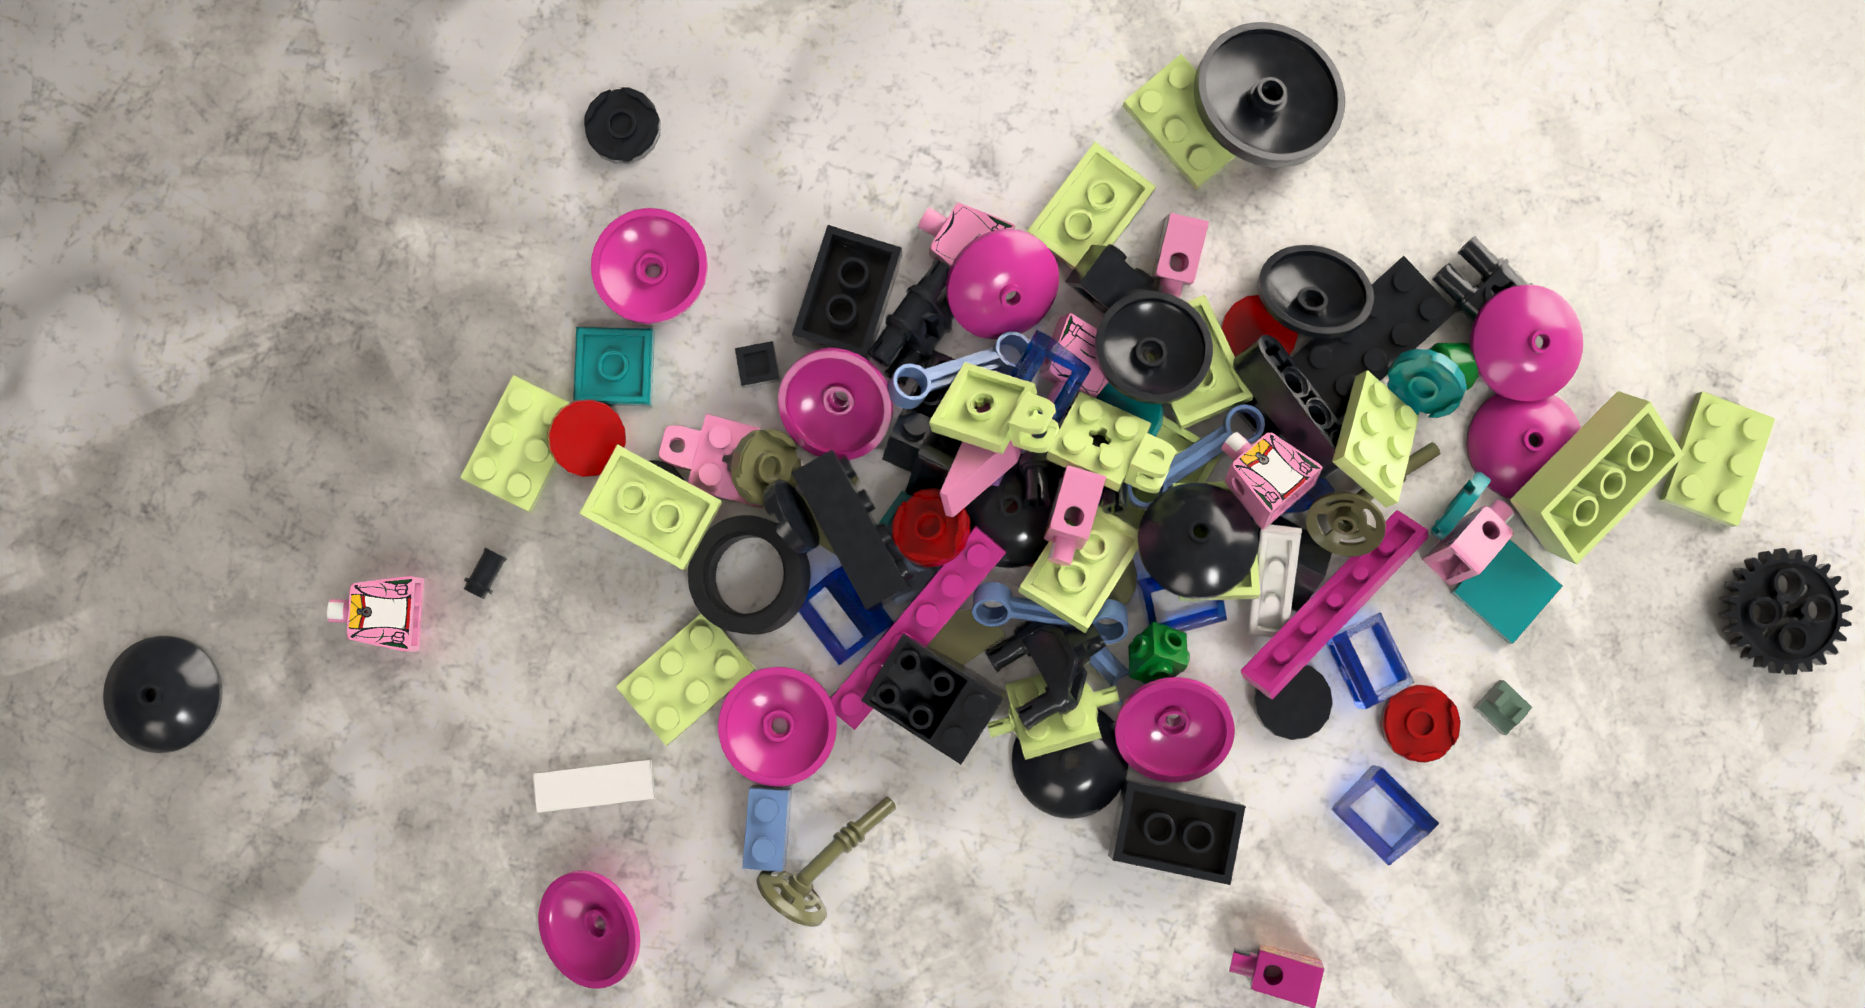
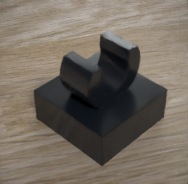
[735,341,781,388]

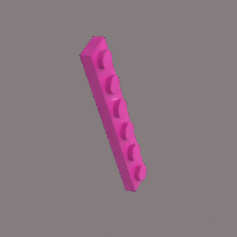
[1240,510,1429,700]
[830,526,1006,730]

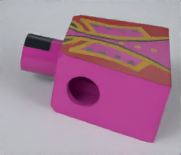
[1229,944,1324,1008]

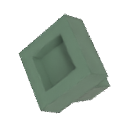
[1473,680,1533,735]

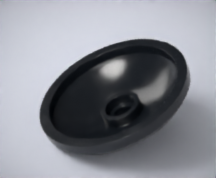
[1258,245,1374,339]
[1095,291,1213,404]
[965,454,1059,569]
[1138,483,1258,599]
[103,636,223,753]
[1011,708,1128,819]

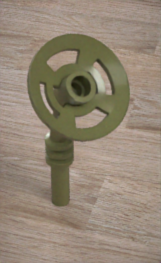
[1306,442,1441,557]
[756,797,896,927]

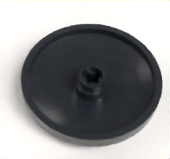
[1194,22,1345,168]

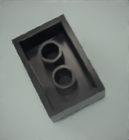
[792,225,903,361]
[1108,778,1246,885]

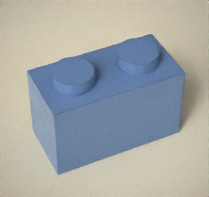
[742,785,792,872]

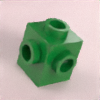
[1128,622,1190,683]

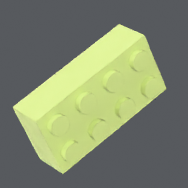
[1510,391,1684,565]

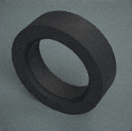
[688,515,811,635]

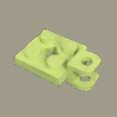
[929,362,1059,454]
[1046,391,1176,493]

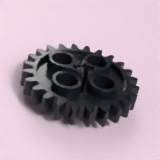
[1718,548,1853,675]

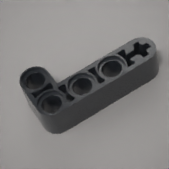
[1233,335,1342,479]

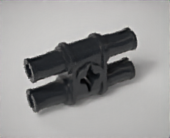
[1432,236,1534,323]
[867,260,954,387]

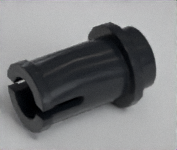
[464,547,507,600]

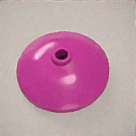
[591,208,708,324]
[946,229,1059,340]
[1470,285,1583,401]
[778,348,893,460]
[1466,394,1581,499]
[718,667,837,786]
[1115,677,1235,783]
[538,870,640,989]

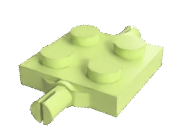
[987,674,1120,760]

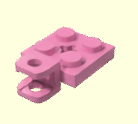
[659,414,762,509]

